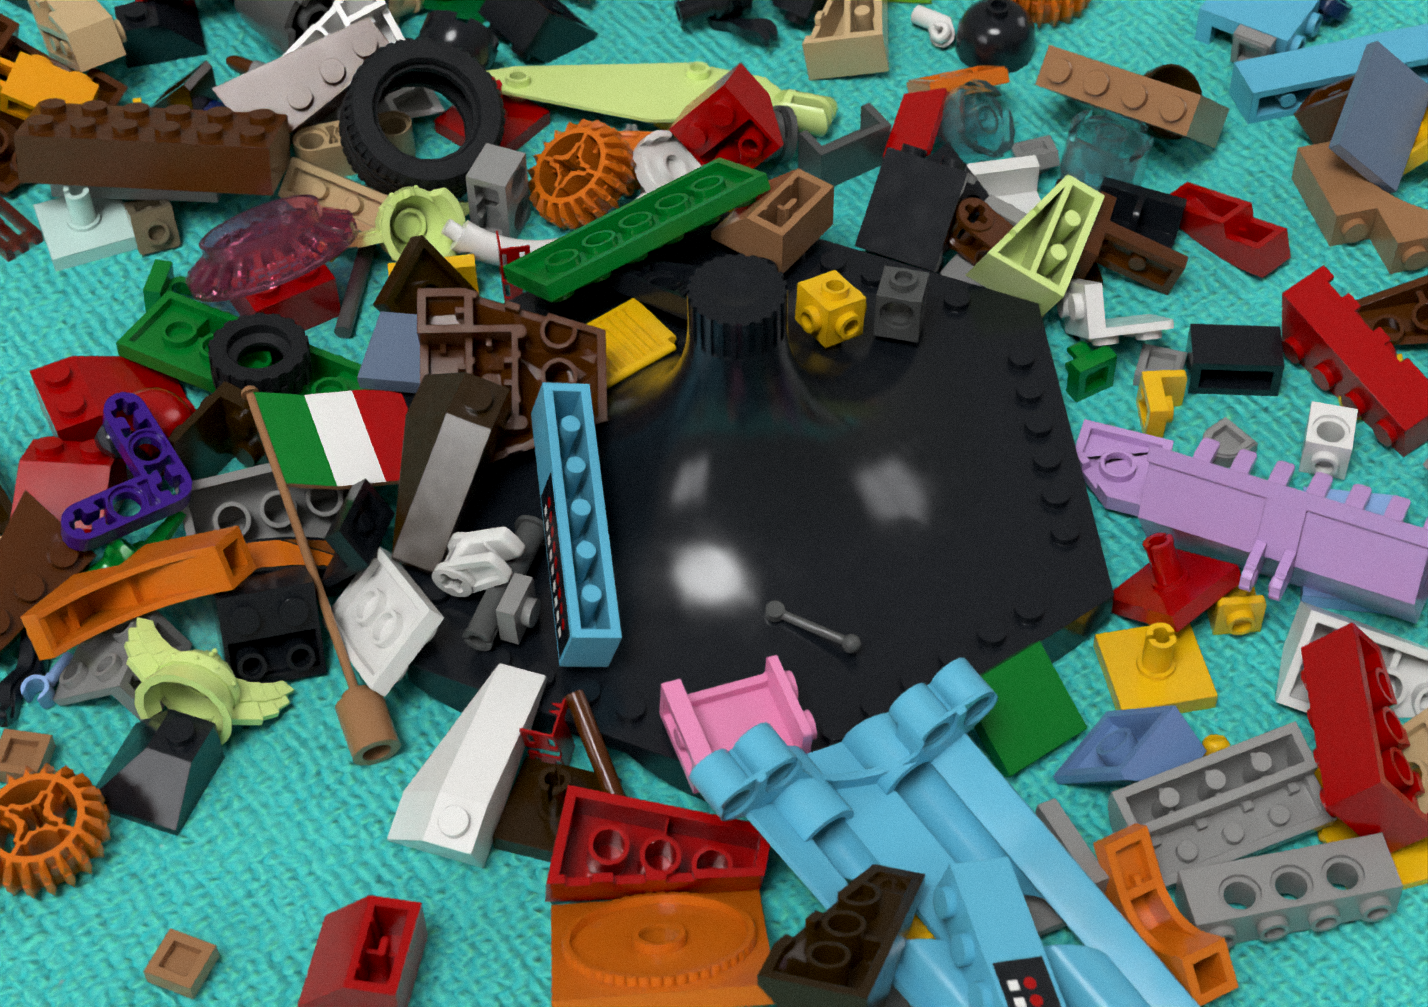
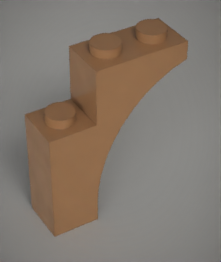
[1291,141,1428,274]

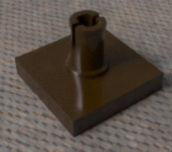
[373,235,476,314]
[493,756,622,862]

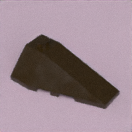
[392,372,513,575]
[757,864,925,1007]

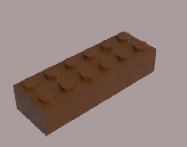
[14,98,291,196]

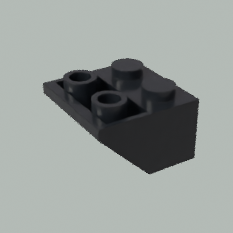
[211,565,327,683]

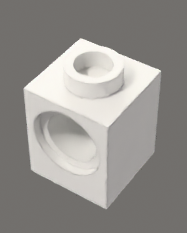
[1298,401,1358,480]

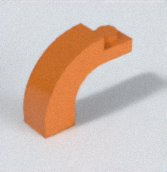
[1093,823,1239,1006]

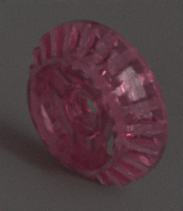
[185,194,359,302]

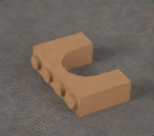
[1035,45,1229,148]

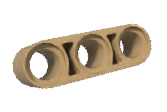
[292,111,416,177]

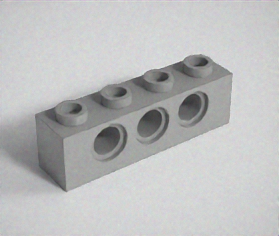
[1174,833,1403,949]

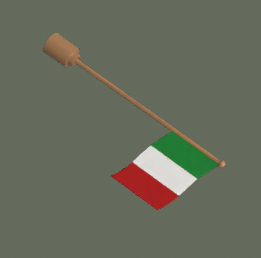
[241,385,408,765]

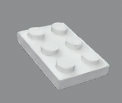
[321,546,444,697]

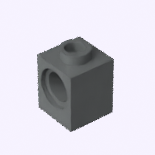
[873,265,929,343]

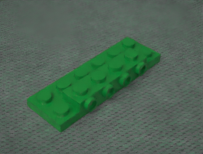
[503,157,771,302]
[116,290,386,395]

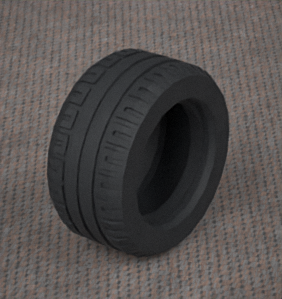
[339,37,505,198]

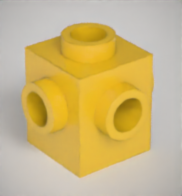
[795,270,867,348]

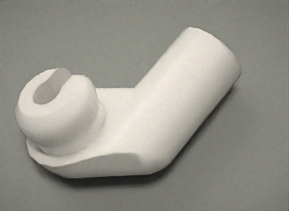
[911,5,956,48]

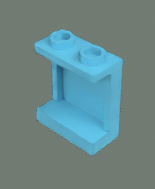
[1194,0,1323,53]

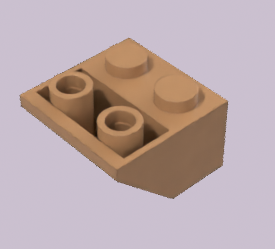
[711,168,834,273]

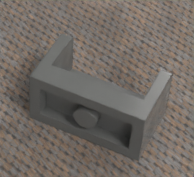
[798,103,891,186]

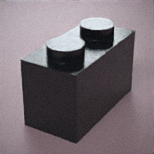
[1185,324,1284,396]

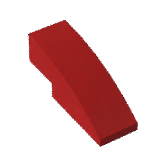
[1170,182,1291,278]

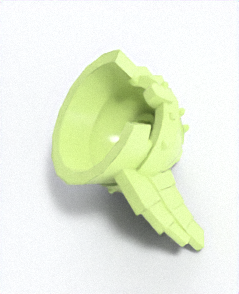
[330,185,470,262]
[124,617,295,746]

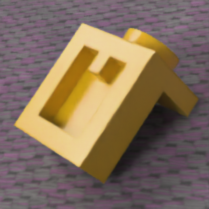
[1136,370,1187,438]
[1207,585,1267,635]

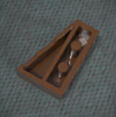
[0,490,97,657]

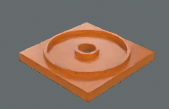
[551,890,775,1007]

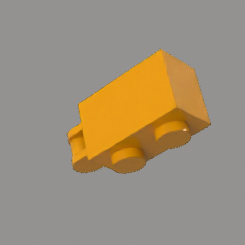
[0,51,99,121]

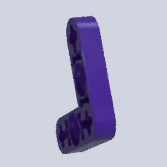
[61,392,192,552]

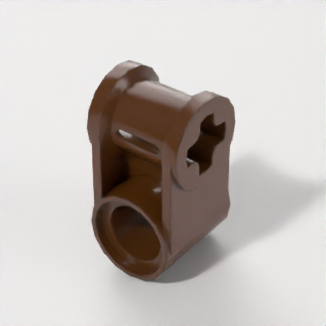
[946,197,1014,266]

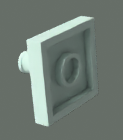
[33,185,137,272]

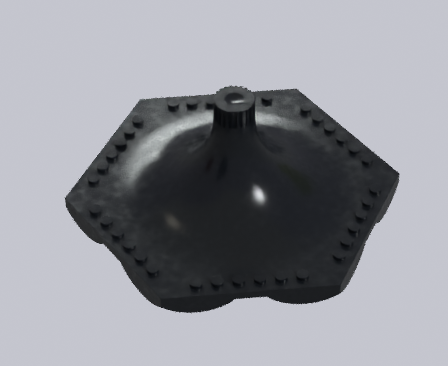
[394,211,1114,802]

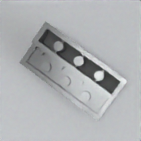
[1108,721,1337,890]

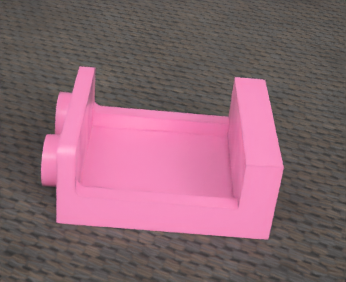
[659,655,817,794]

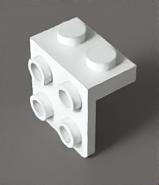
[1057,278,1174,346]

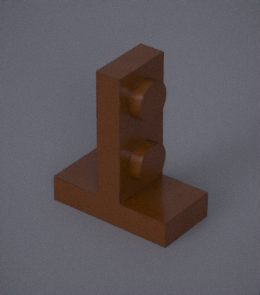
[1071,191,1188,295]

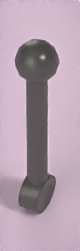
[765,600,861,653]

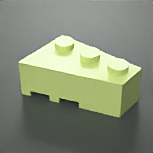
[965,174,1105,316]

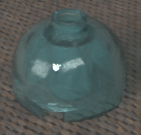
[936,79,1015,164]

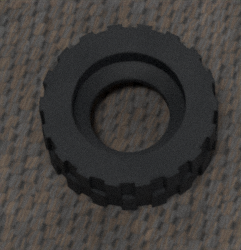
[208,312,312,394]

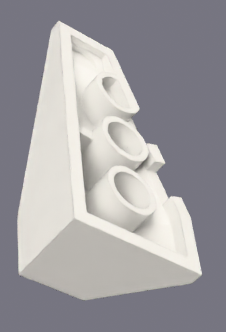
[1275,601,1428,718]
[387,663,548,868]

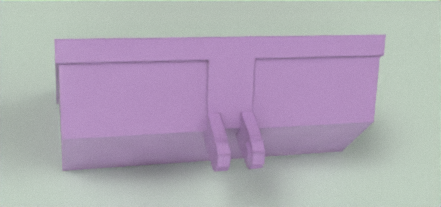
[1138,438,1428,624]

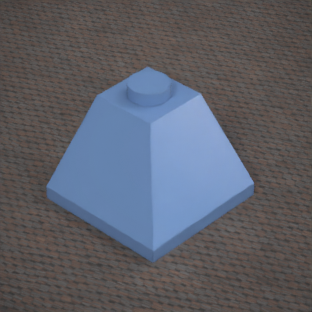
[1053,705,1207,786]

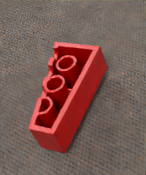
[1282,265,1428,457]
[1301,622,1428,853]
[545,785,770,902]

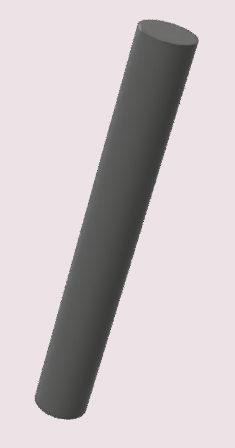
[334,244,377,339]

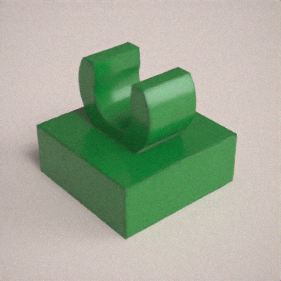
[143,259,194,312]
[1065,341,1117,403]

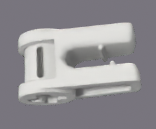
[432,527,526,597]

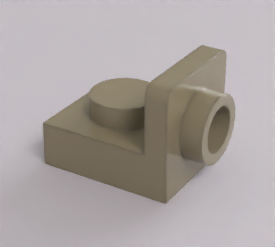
[123,199,181,255]

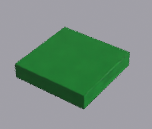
[974,641,1087,778]

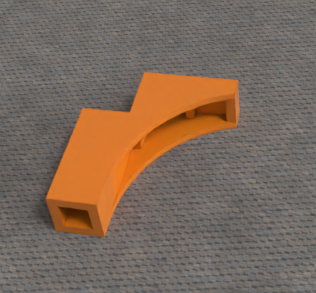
[20,525,257,661]

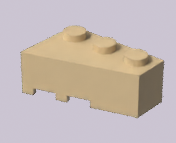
[27,0,127,73]
[802,0,889,81]

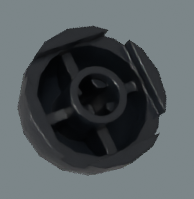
[955,0,1035,73]
[418,10,499,71]

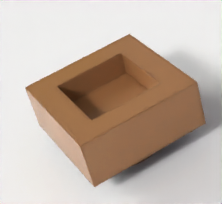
[0,729,56,783]
[144,928,220,1000]

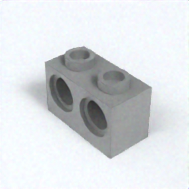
[465,143,531,239]

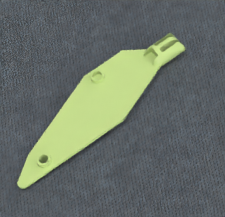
[486,62,838,137]

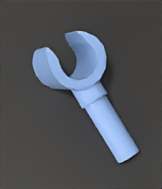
[20,652,73,708]

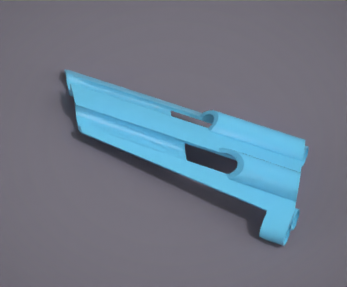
[689,657,1201,1007]

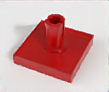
[434,76,550,151]
[1111,532,1241,632]

